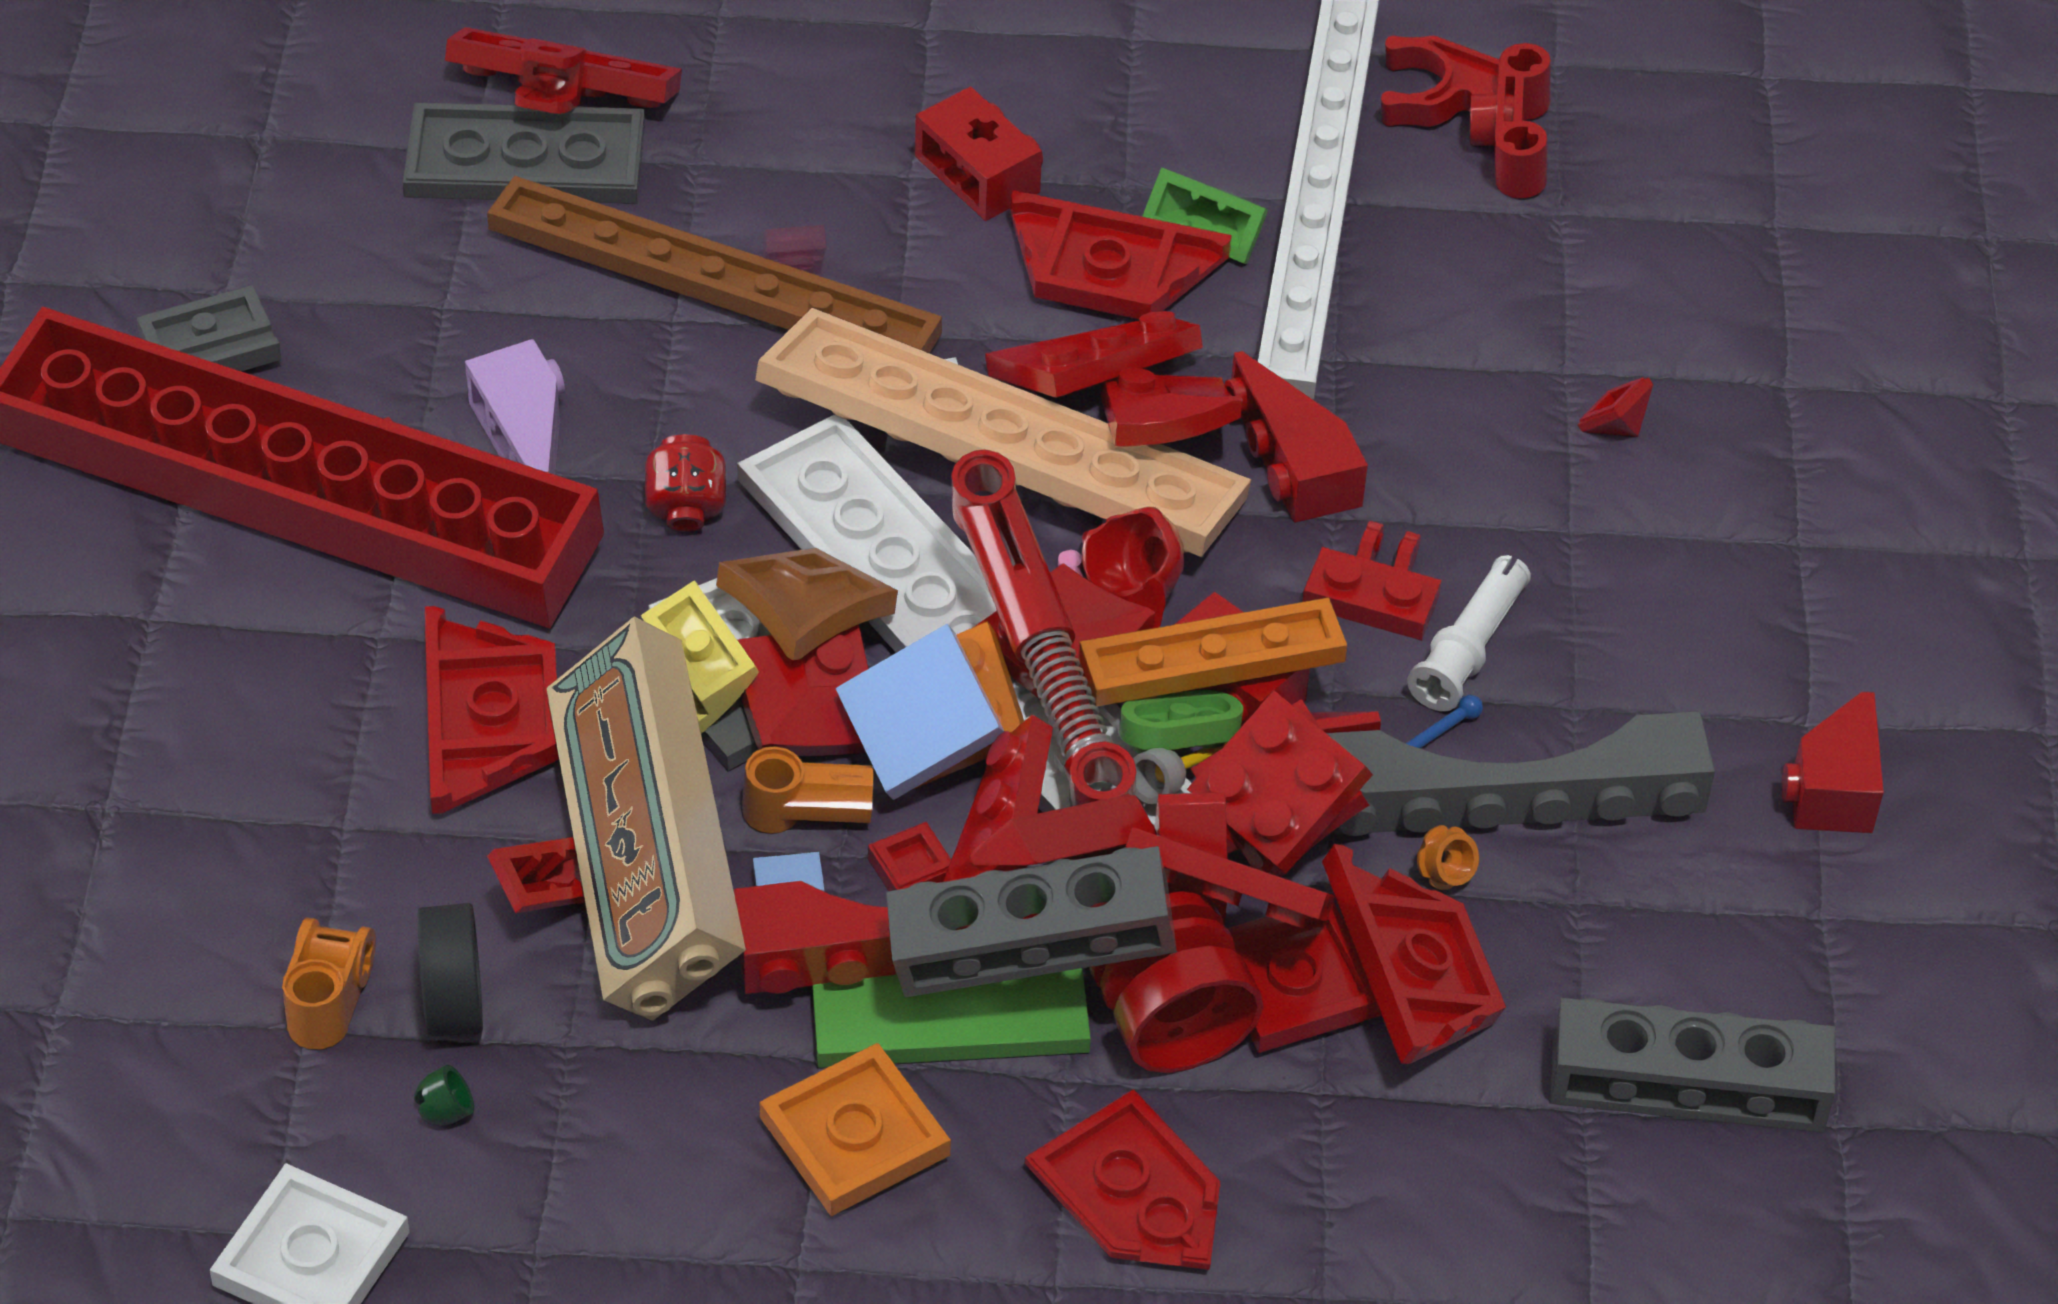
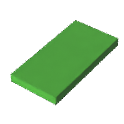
[812,968,1091,1068]

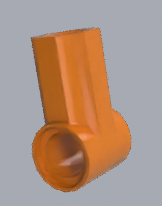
[742,747,873,834]

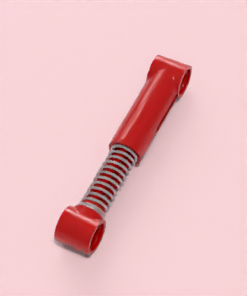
[952,449,1137,807]

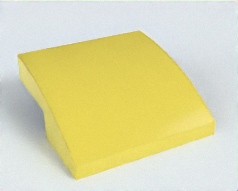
[641,580,759,734]

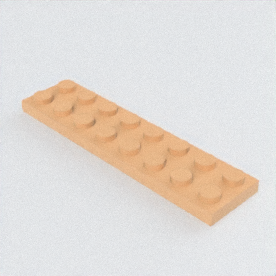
[755,308,1251,557]

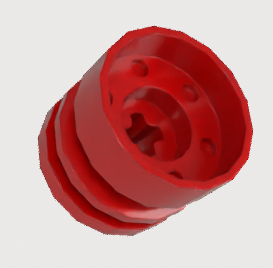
[1090,891,1264,1073]

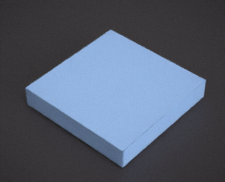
[836,624,1004,800]

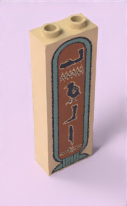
[546,616,746,1021]

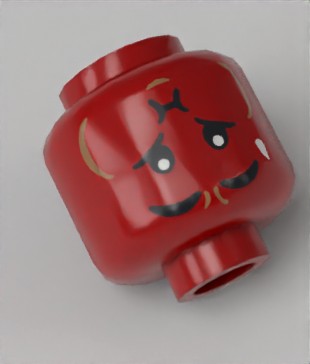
[645,434,726,531]

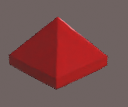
[1577,377,1654,437]

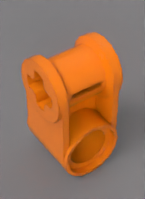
[282,917,376,1049]

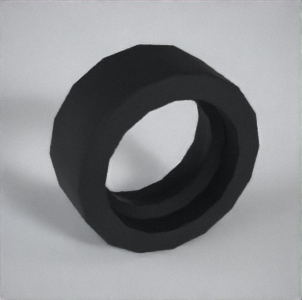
[417,903,483,1036]

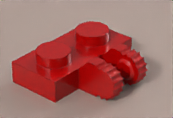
[1302,521,1442,641]

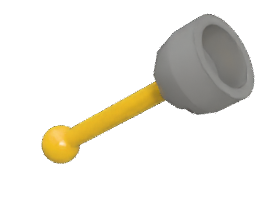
[1133,742,1228,804]

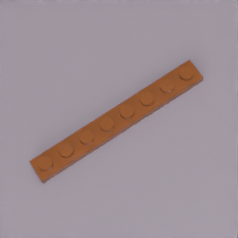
[487,175,942,353]

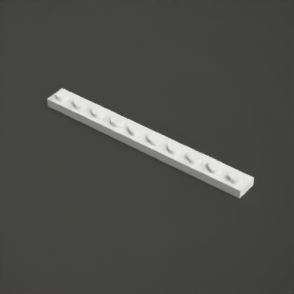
[1258,0,1380,399]

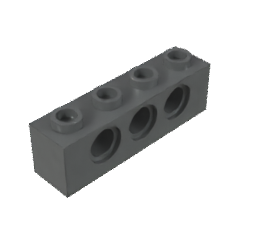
[886,846,1177,997]
[1550,998,1835,1133]

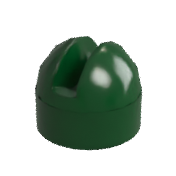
[414,1065,474,1126]

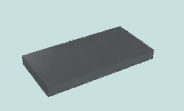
[403,103,645,204]

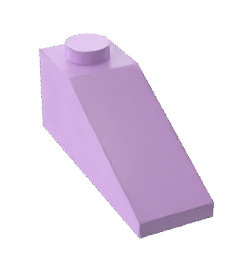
[465,339,565,475]

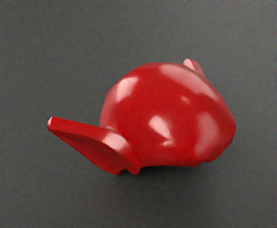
[1081,506,1184,629]

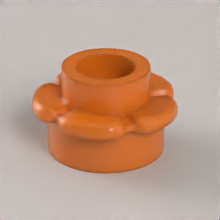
[1417,825,1479,890]

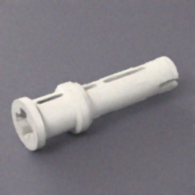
[1407,555,1531,711]

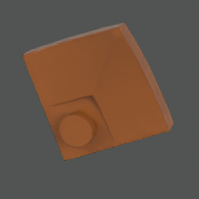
[716,548,898,660]

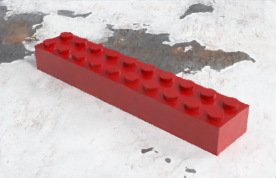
[0,306,604,629]

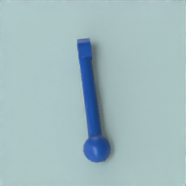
[1406,695,1483,748]

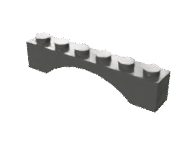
[1326,711,1715,836]

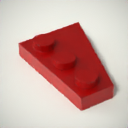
[985,311,1203,398]
[943,714,1053,882]
[1125,827,1335,928]

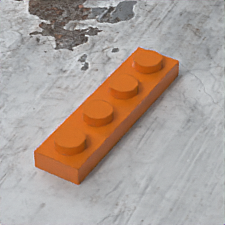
[1079,598,1347,707]

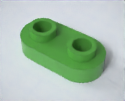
[1118,690,1243,754]

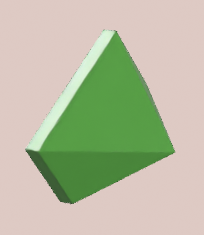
[1142,167,1269,264]

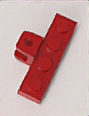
[445,27,682,114]

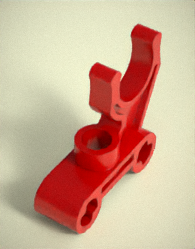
[1381,35,1551,199]

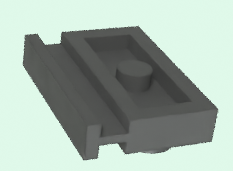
[136,285,282,371]

